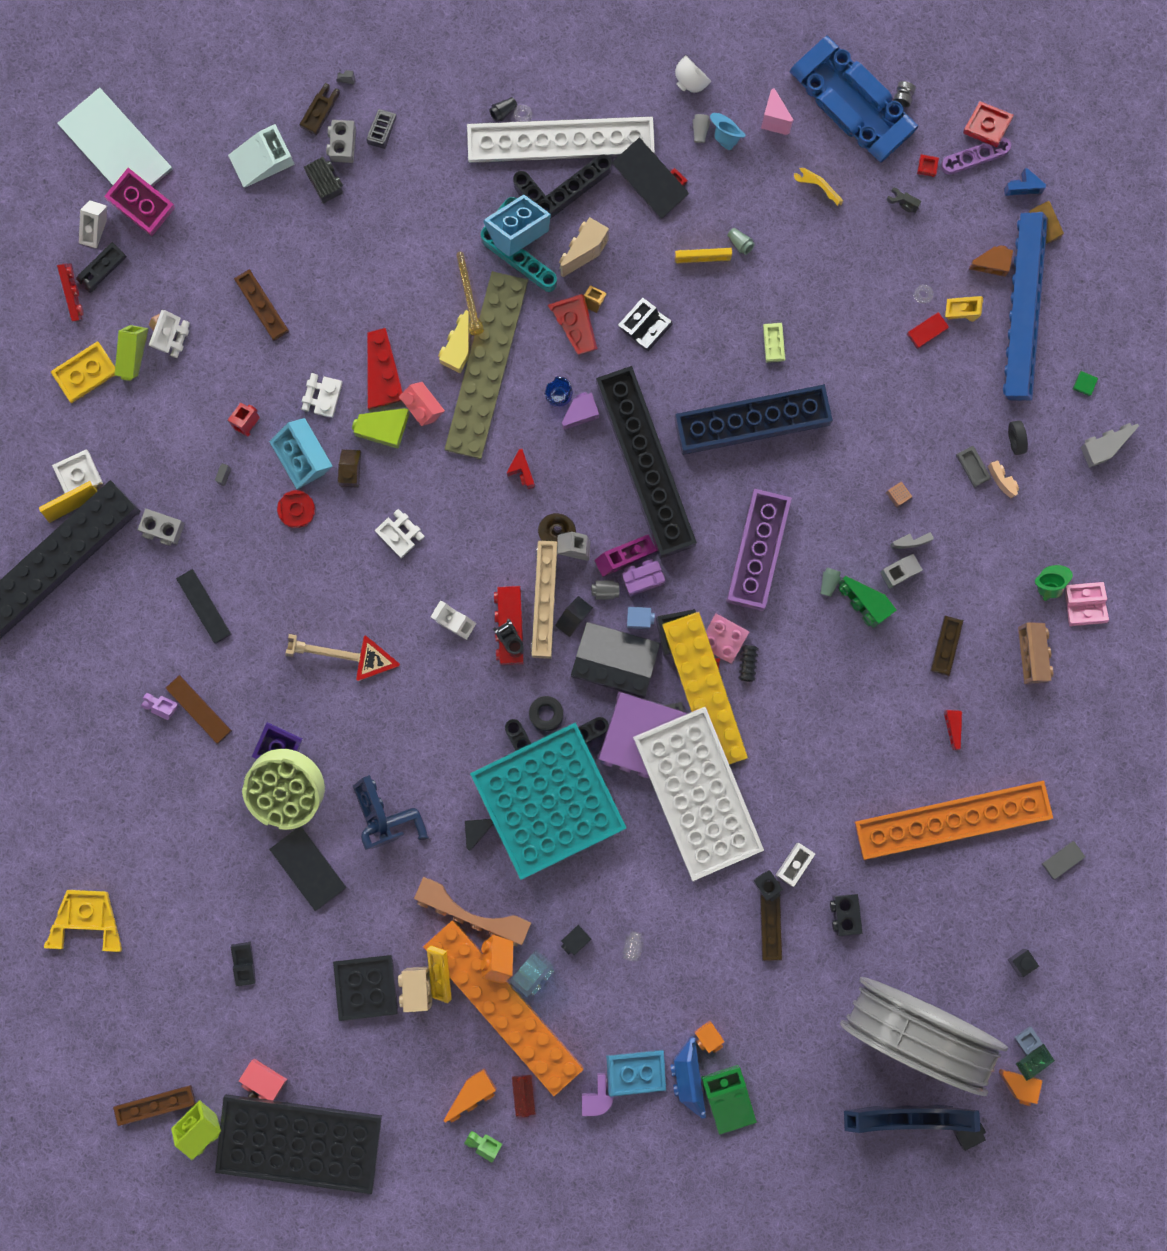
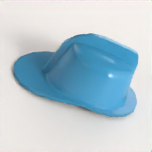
[710,113,746,150]

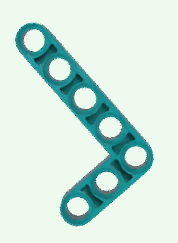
[481,197,557,292]

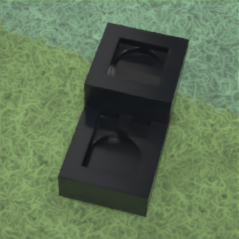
[230,942,256,987]

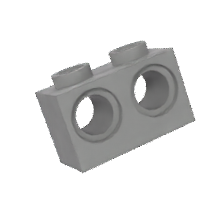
[326,120,356,163]
[138,508,185,546]

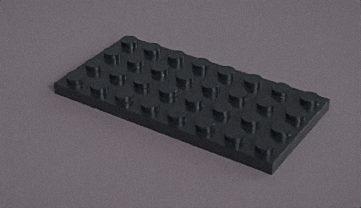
[215,1094,382,1194]

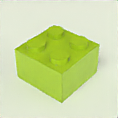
[171,1100,221,1160]

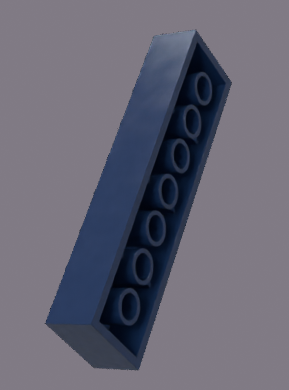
[674,384,833,455]

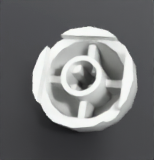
[675,55,711,93]

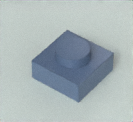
[1014,1026,1043,1055]

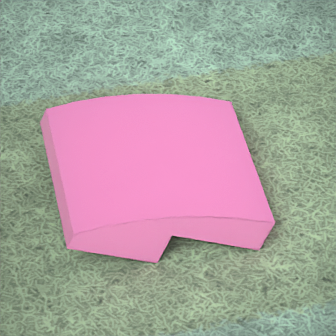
[1065,582,1109,626]

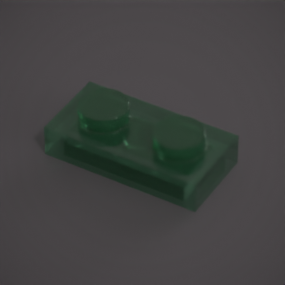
[1015,1044,1055,1081]

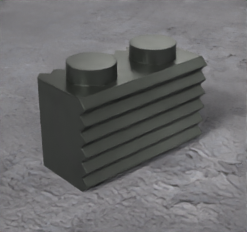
[304,157,343,204]

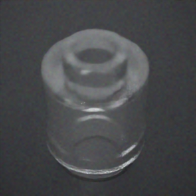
[622,931,645,962]

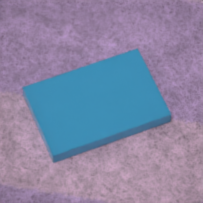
[606,1050,666,1097]

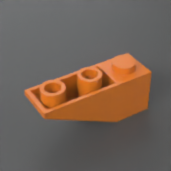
[444,1068,497,1123]

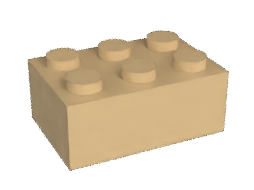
[398,967,432,1012]

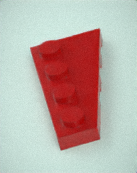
[367,328,403,410]

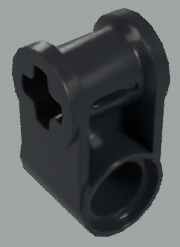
[493,619,524,657]

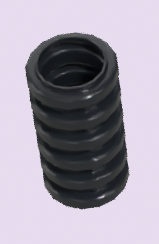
[738,645,759,682]

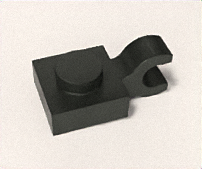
[887,188,922,213]

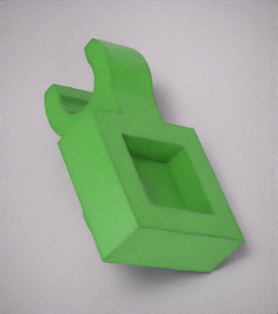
[464,1131,502,1162]

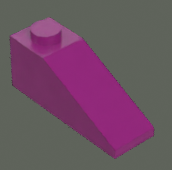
[594,534,657,577]

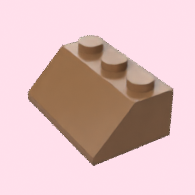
[1018,622,1053,684]

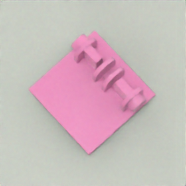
[706,613,749,664]

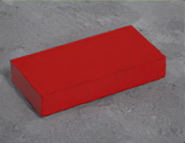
[907,312,949,349]

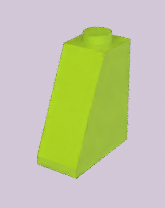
[115,325,148,380]
[352,408,410,449]

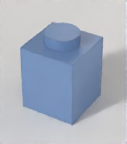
[627,607,655,629]

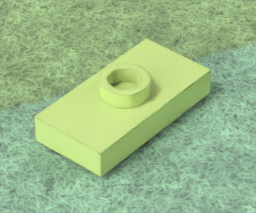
[763,323,785,363]

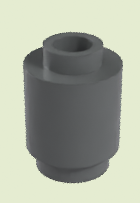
[591,580,619,600]

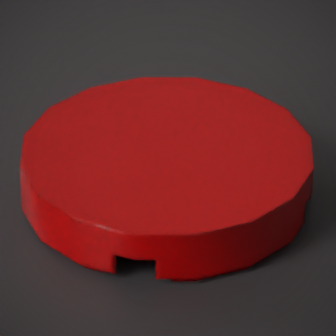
[277,490,315,528]

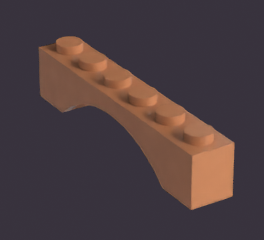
[414,877,532,947]

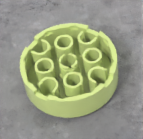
[242,749,325,830]

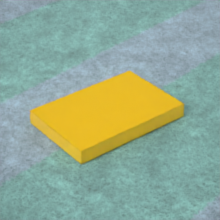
[50,341,115,403]

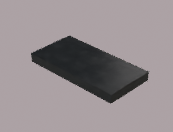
[612,137,689,219]
[269,826,347,911]

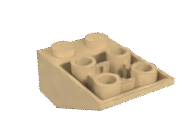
[559,217,609,277]

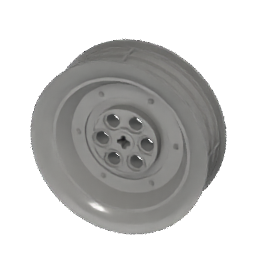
[840,977,1008,1096]

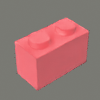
[399,382,445,426]
[239,1059,287,1101]

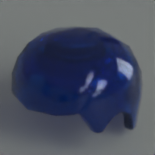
[544,376,573,407]

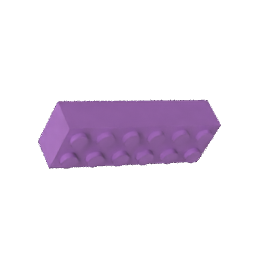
[726,489,792,611]

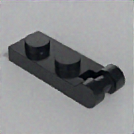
[76,242,127,293]

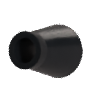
[489,97,517,122]

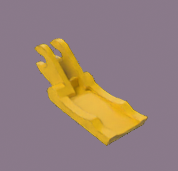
[794,168,843,206]

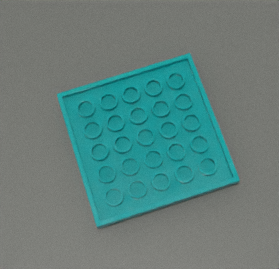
[470,722,626,880]

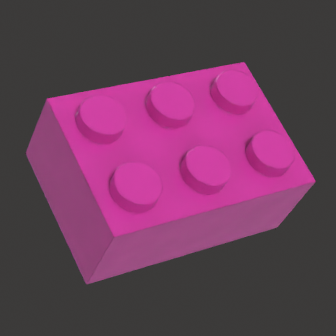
[104,168,175,236]

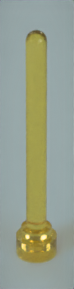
[456,251,484,335]

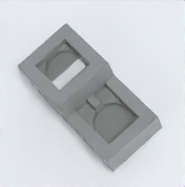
[890,532,934,549]

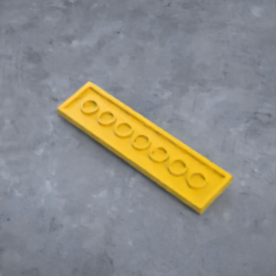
[662,612,748,764]

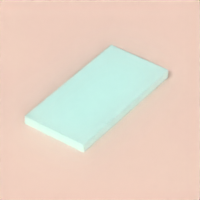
[58,88,173,187]

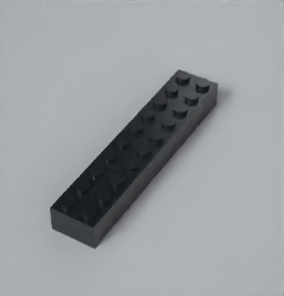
[596,366,697,559]
[0,480,140,639]

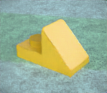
[945,296,983,322]

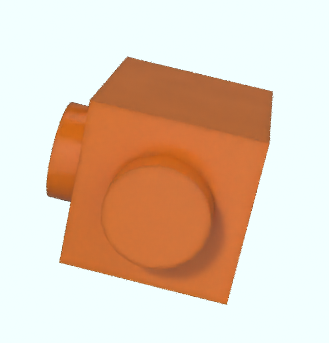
[694,1021,725,1053]

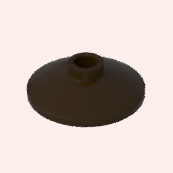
[538,513,576,542]

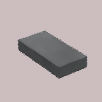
[956,446,991,488]
[1041,841,1085,880]

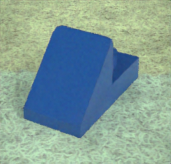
[1004,168,1046,196]

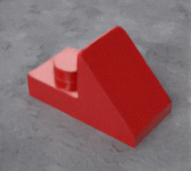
[507,449,535,489]

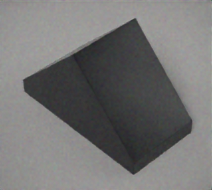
[555,596,593,637]
[465,819,494,851]

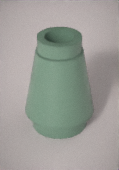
[727,228,755,255]
[820,567,841,597]

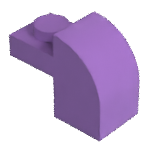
[582,1073,614,1116]

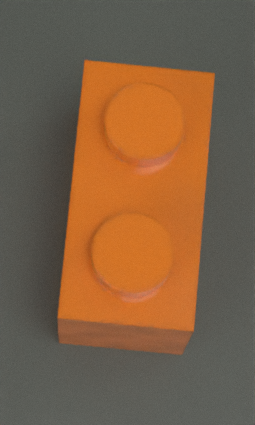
[481,935,513,984]

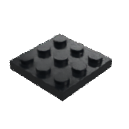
[333,955,398,1021]

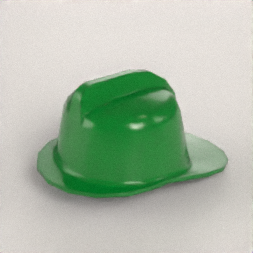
[1034,565,1073,601]

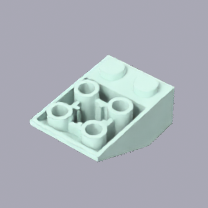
[228,124,295,188]

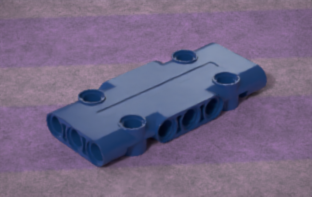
[789,35,919,163]

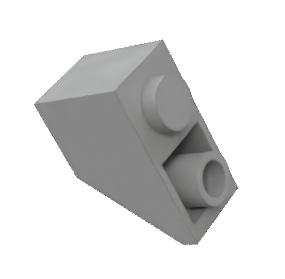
[557,532,590,561]
[880,554,923,589]

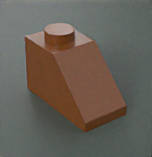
[969,245,1013,277]

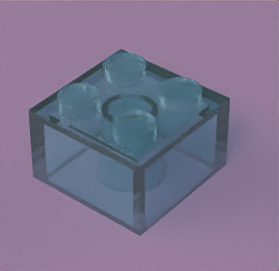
[509,949,554,997]

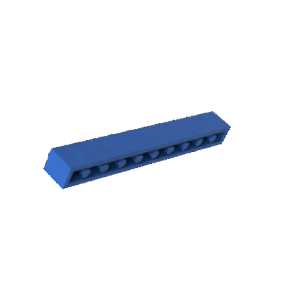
[1003,212,1048,401]

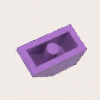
[562,392,599,430]

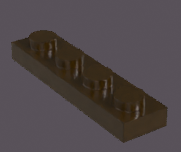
[760,881,782,961]

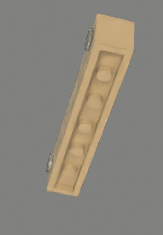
[530,541,557,659]

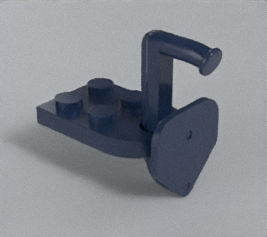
[353,775,429,850]

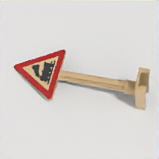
[285,634,400,681]

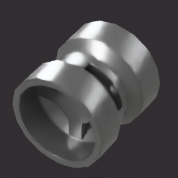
[893,81,916,107]

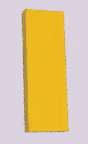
[675,248,732,263]
[39,481,97,523]
[427,946,452,1003]

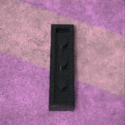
[176,569,232,644]

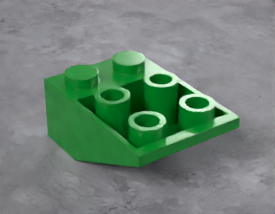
[838,576,897,628]
[701,1065,757,1135]

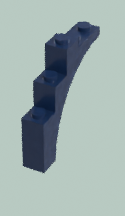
[844,1105,980,1133]

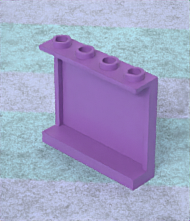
[597,691,689,778]

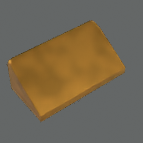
[1029,201,1064,244]

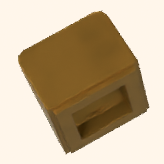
[584,285,607,313]

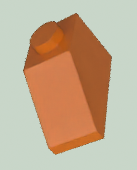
[999,1069,1043,1106]

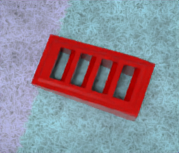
[944,710,962,750]

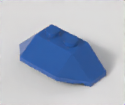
[670,1036,706,1119]

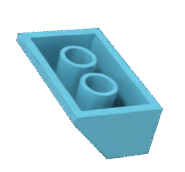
[269,418,333,490]

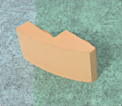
[988,461,1019,498]

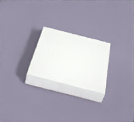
[52,449,103,493]

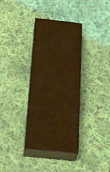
[930,615,964,676]

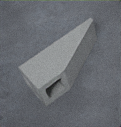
[1081,423,1139,468]

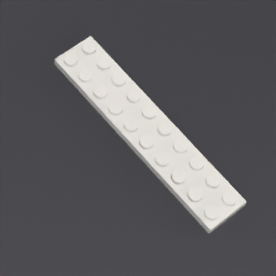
[467,117,655,163]

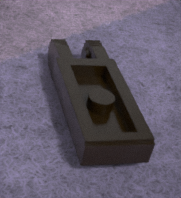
[299,83,340,135]

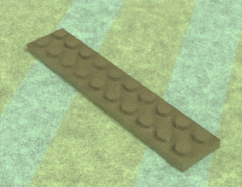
[445,271,528,460]

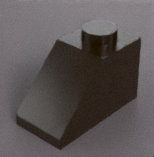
[338,449,361,488]

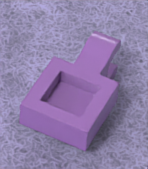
[141,693,178,720]

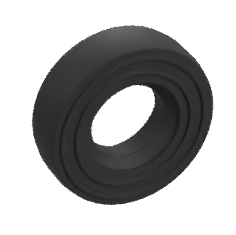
[1008,420,1028,455]
[529,696,563,731]

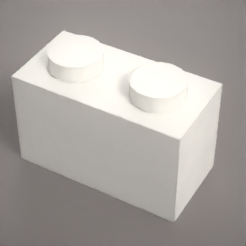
[776,843,815,887]

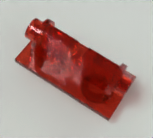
[512,1074,536,1117]

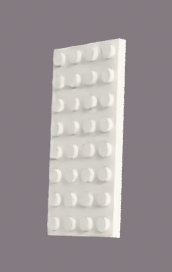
[633,707,764,881]

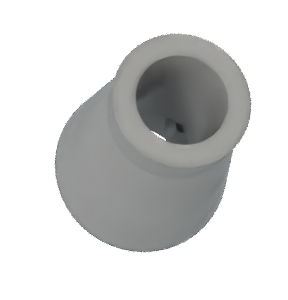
[692,114,711,143]

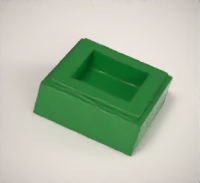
[1072,371,1098,396]

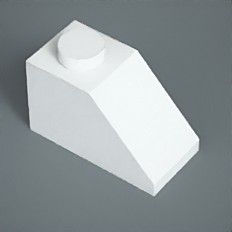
[79,201,107,248]

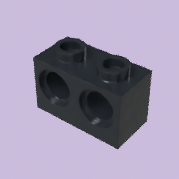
[830,894,863,936]

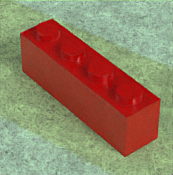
[494,586,524,665]

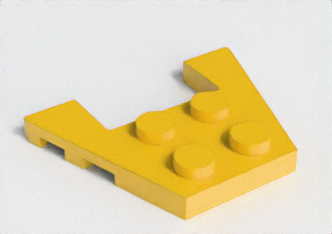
[44,890,122,952]

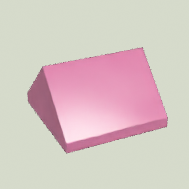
[761,88,793,135]

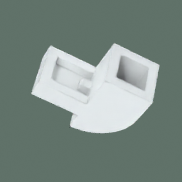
[431,601,476,640]

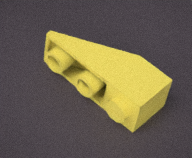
[438,310,469,374]

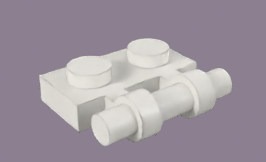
[149,310,190,358]
[301,373,343,418]
[375,509,425,559]

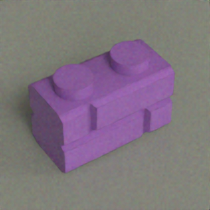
[621,559,665,597]

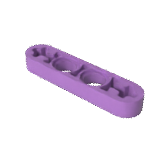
[941,137,1011,175]

